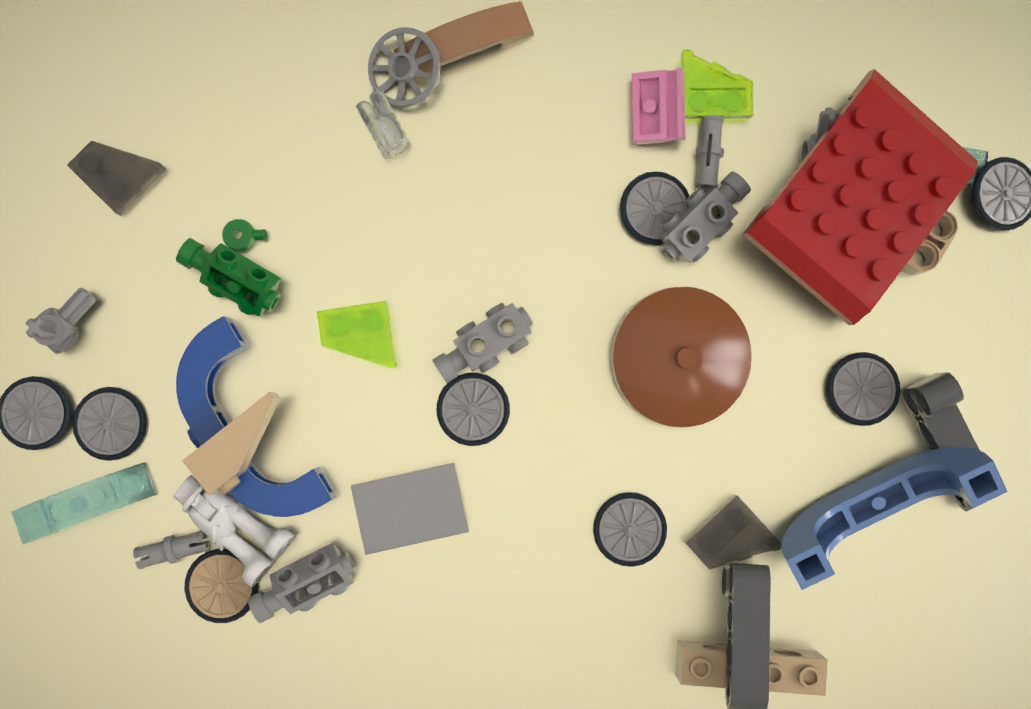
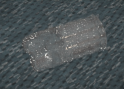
[356,88,411,159]

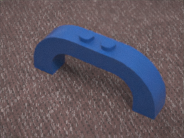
[176,316,337,517]

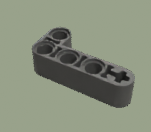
[902,372,980,512]
[722,563,771,709]

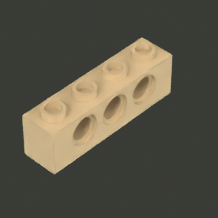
[675,640,828,696]

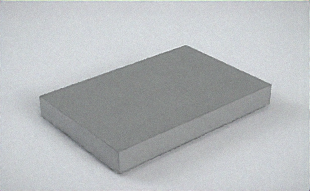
[351,463,469,555]

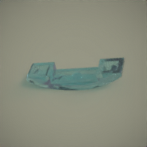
[11,462,157,545]

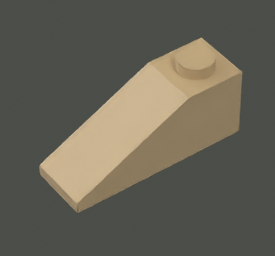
[182,392,280,495]

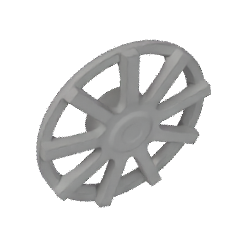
[368,27,441,107]

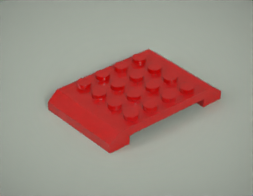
[742,69,978,325]

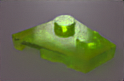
[681,49,753,119]
[316,301,397,368]

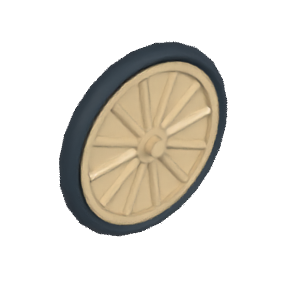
[184,549,258,623]

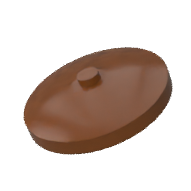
[611,287,752,427]

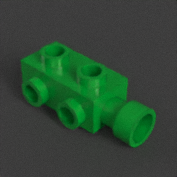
[176,238,281,317]

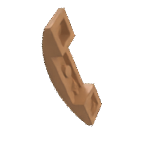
[393,1,534,84]

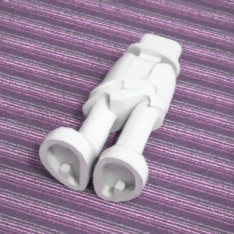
[173,475,294,588]

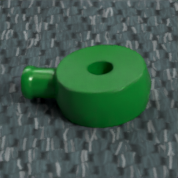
[222,219,267,252]

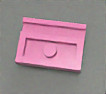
[632,68,686,145]

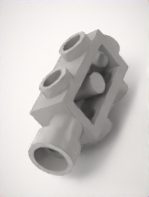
[658,171,751,262]
[432,302,533,383]
[248,543,355,623]

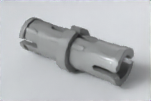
[695,115,724,189]
[133,530,210,569]

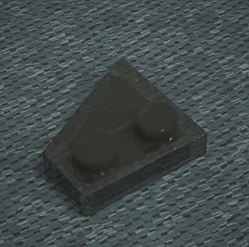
[67,140,167,215]
[684,495,781,570]

